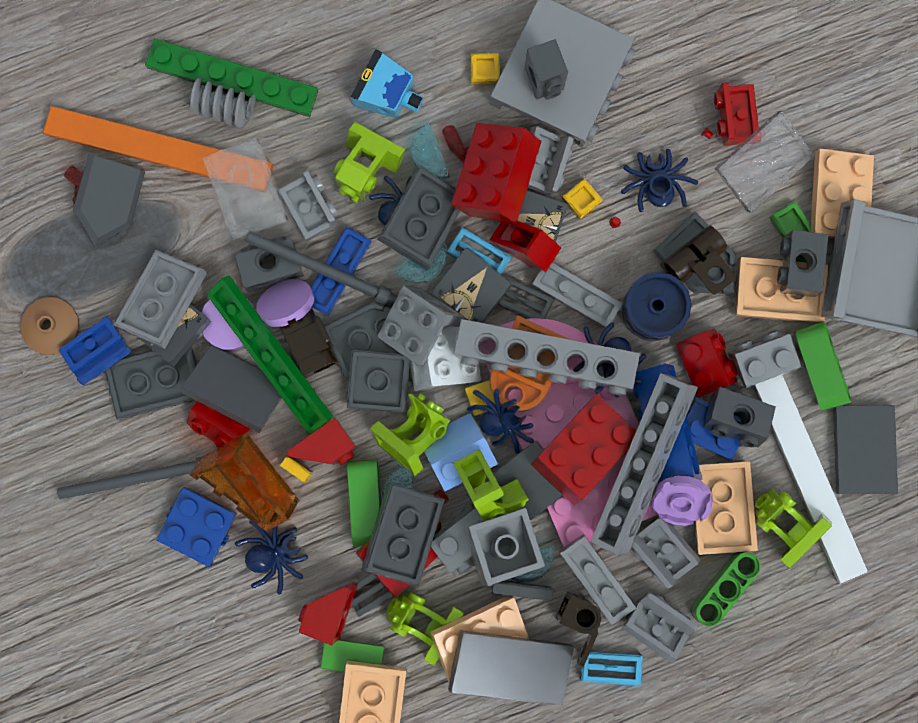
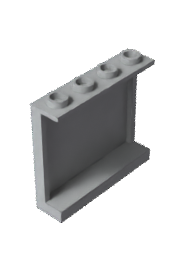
[490,0,636,148]
[821,199,918,338]

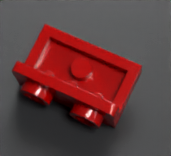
[714,82,760,146]
[676,328,737,398]
[187,401,252,455]

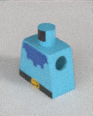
[351,49,424,118]

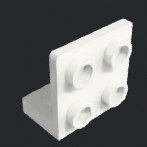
[410,326,481,392]

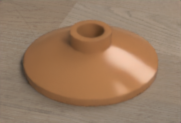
[20,297,79,355]

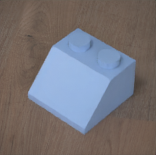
[424,413,498,492]

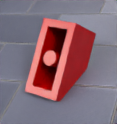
[489,221,561,272]
[286,418,357,466]
[298,582,358,646]

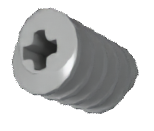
[190,78,255,129]

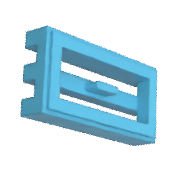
[447,227,511,274]
[580,651,643,686]

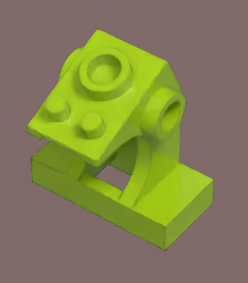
[333,122,405,203]
[370,393,450,476]
[453,449,529,521]
[754,488,832,568]
[385,591,464,666]

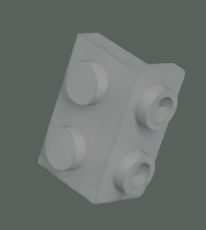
[528,126,574,194]
[278,170,338,242]
[728,330,801,388]
[431,508,484,575]
[632,517,701,589]
[622,592,698,663]

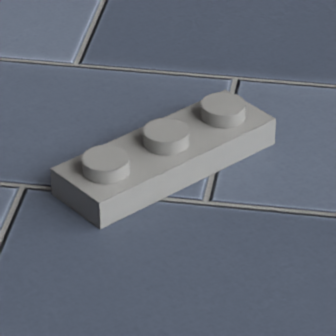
[532,263,623,328]
[560,534,636,625]

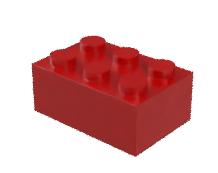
[451,123,541,224]
[530,394,636,506]

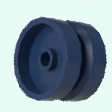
[621,272,692,342]

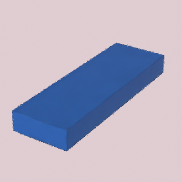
[310,226,372,317]

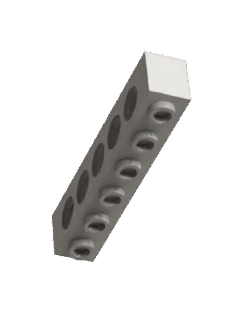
[454,319,640,396]
[591,373,698,555]

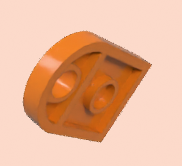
[490,315,571,411]

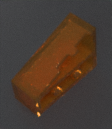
[189,432,300,531]

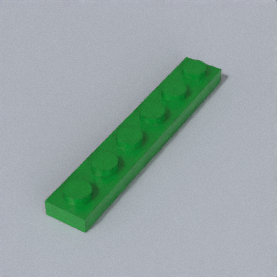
[145,39,318,117]
[206,275,333,435]

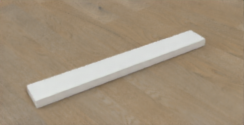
[753,374,868,583]

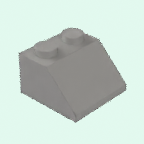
[468,508,545,586]

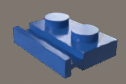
[59,316,132,385]
[687,397,743,461]

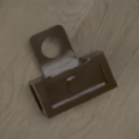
[660,226,736,295]
[280,309,338,378]
[555,591,601,667]

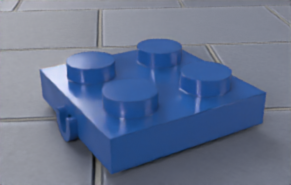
[156,487,237,567]

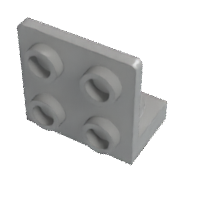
[378,286,464,366]

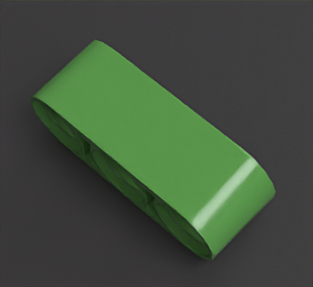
[795,321,852,411]
[347,459,381,547]
[691,552,761,627]

